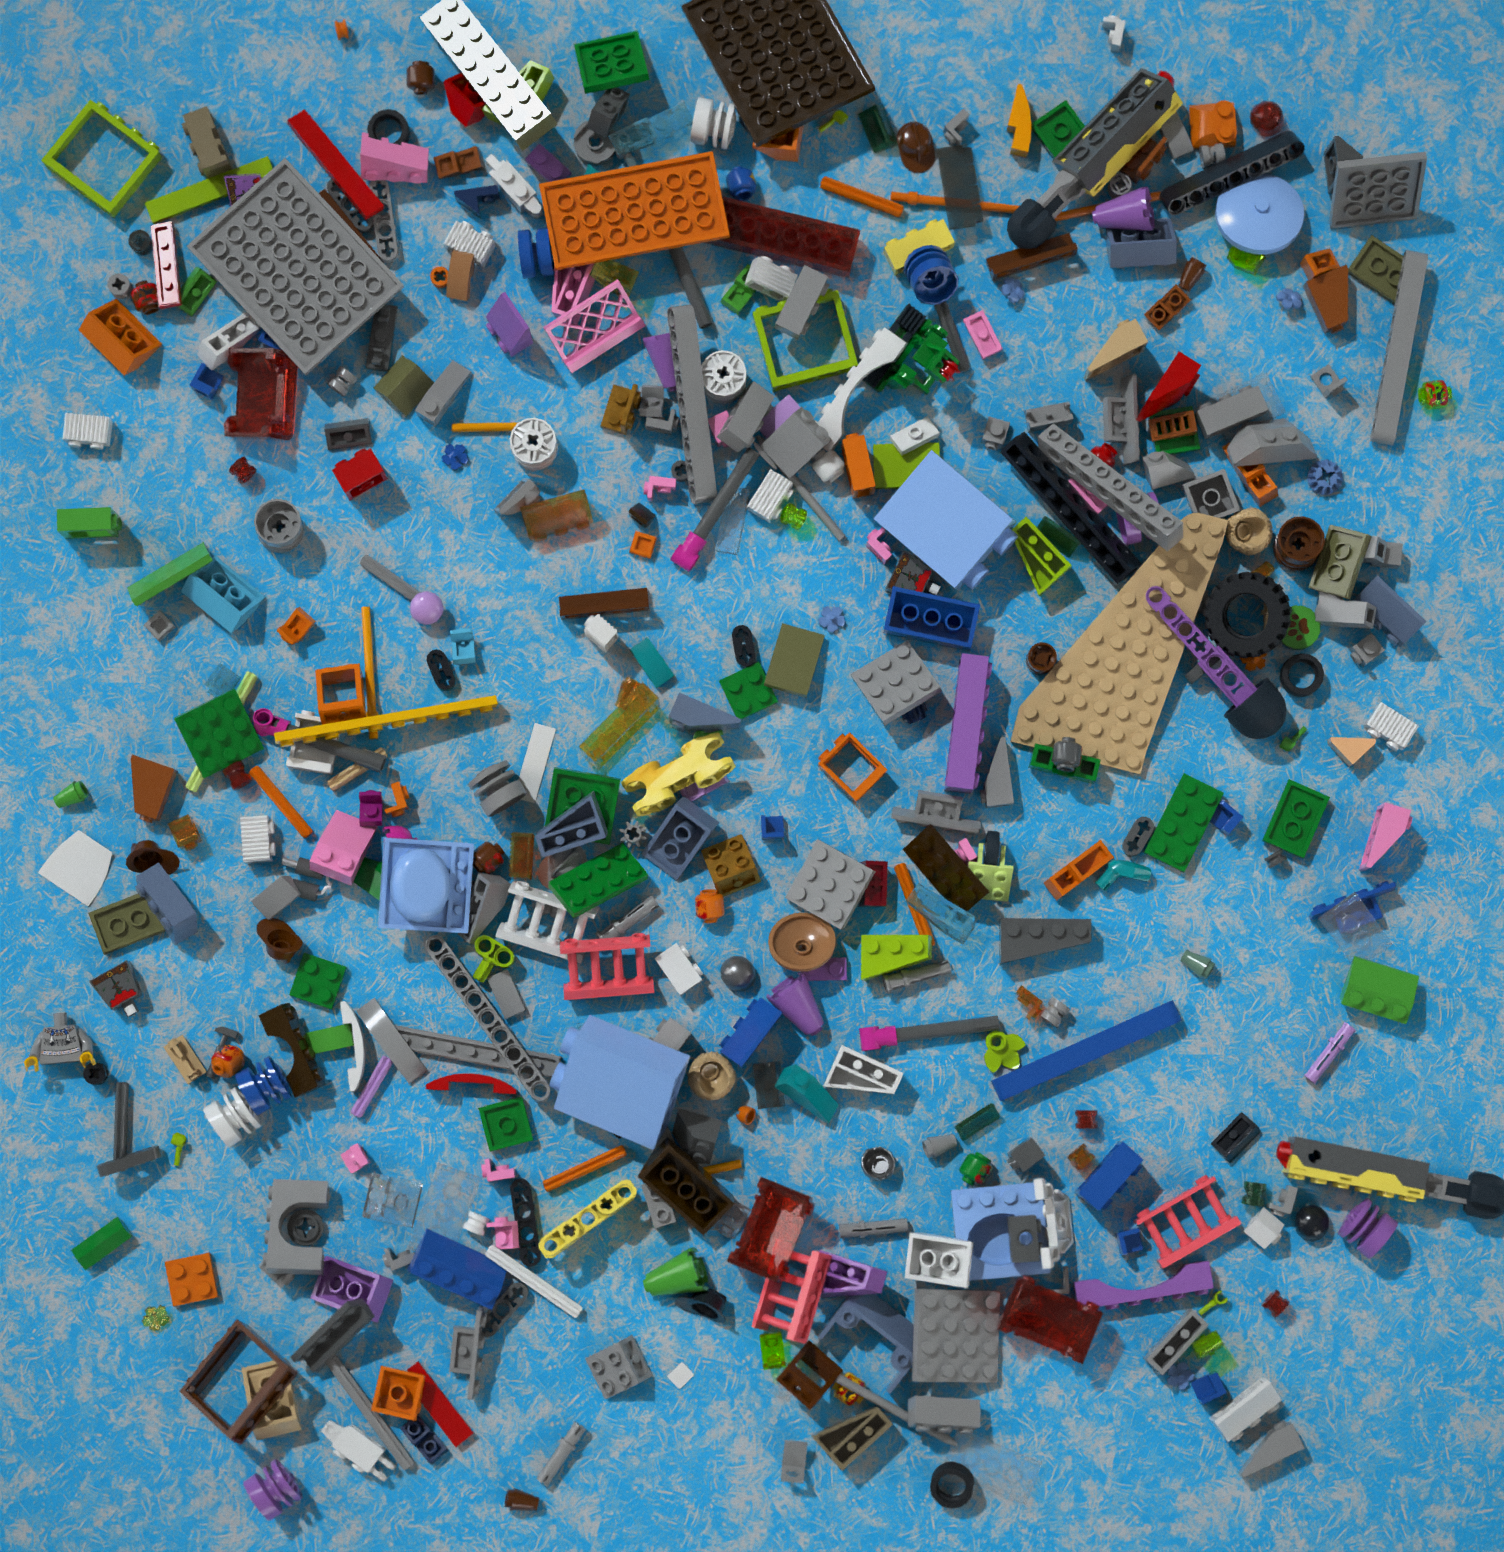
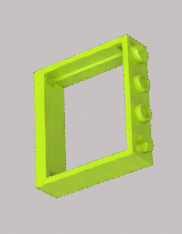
[41,99,163,218]
[752,289,858,392]

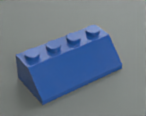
[883,586,980,652]
[407,1228,507,1310]

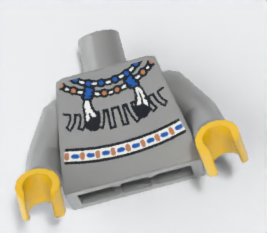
[24,1013,96,1072]

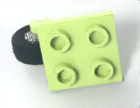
[968,831,1014,902]

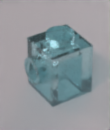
[204,663,241,698]

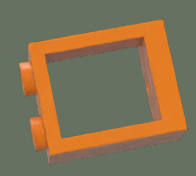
[841,433,876,499]
[315,663,366,725]
[818,732,887,803]

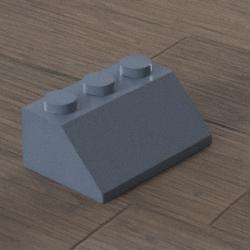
[1105,218,1177,269]
[1352,575,1427,647]

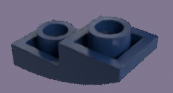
[400,1414,449,1465]

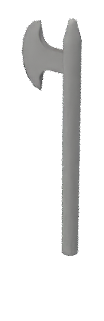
[753,435,845,541]
[836,1374,958,1446]

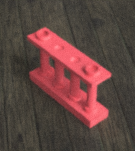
[560,933,654,1000]
[1134,1174,1241,1269]
[751,1239,832,1344]

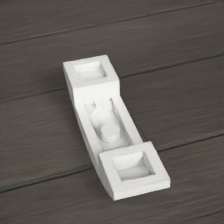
[340,1001,366,1092]

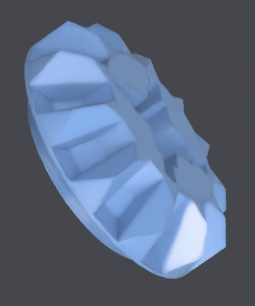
[1307,459,1343,495]

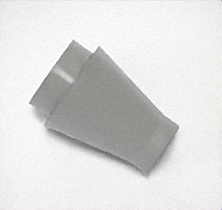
[922,1134,957,1159]

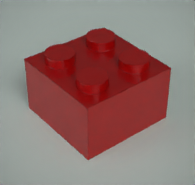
[332,448,388,501]

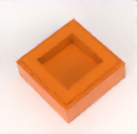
[629,531,657,559]

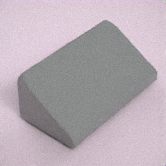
[251,876,301,920]

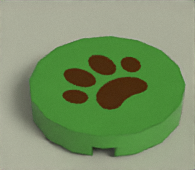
[1281,606,1320,650]

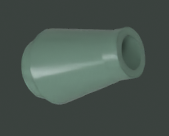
[1180,950,1215,979]

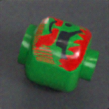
[959,1151,993,1186]

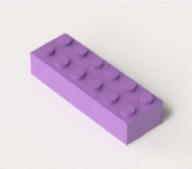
[944,653,992,794]

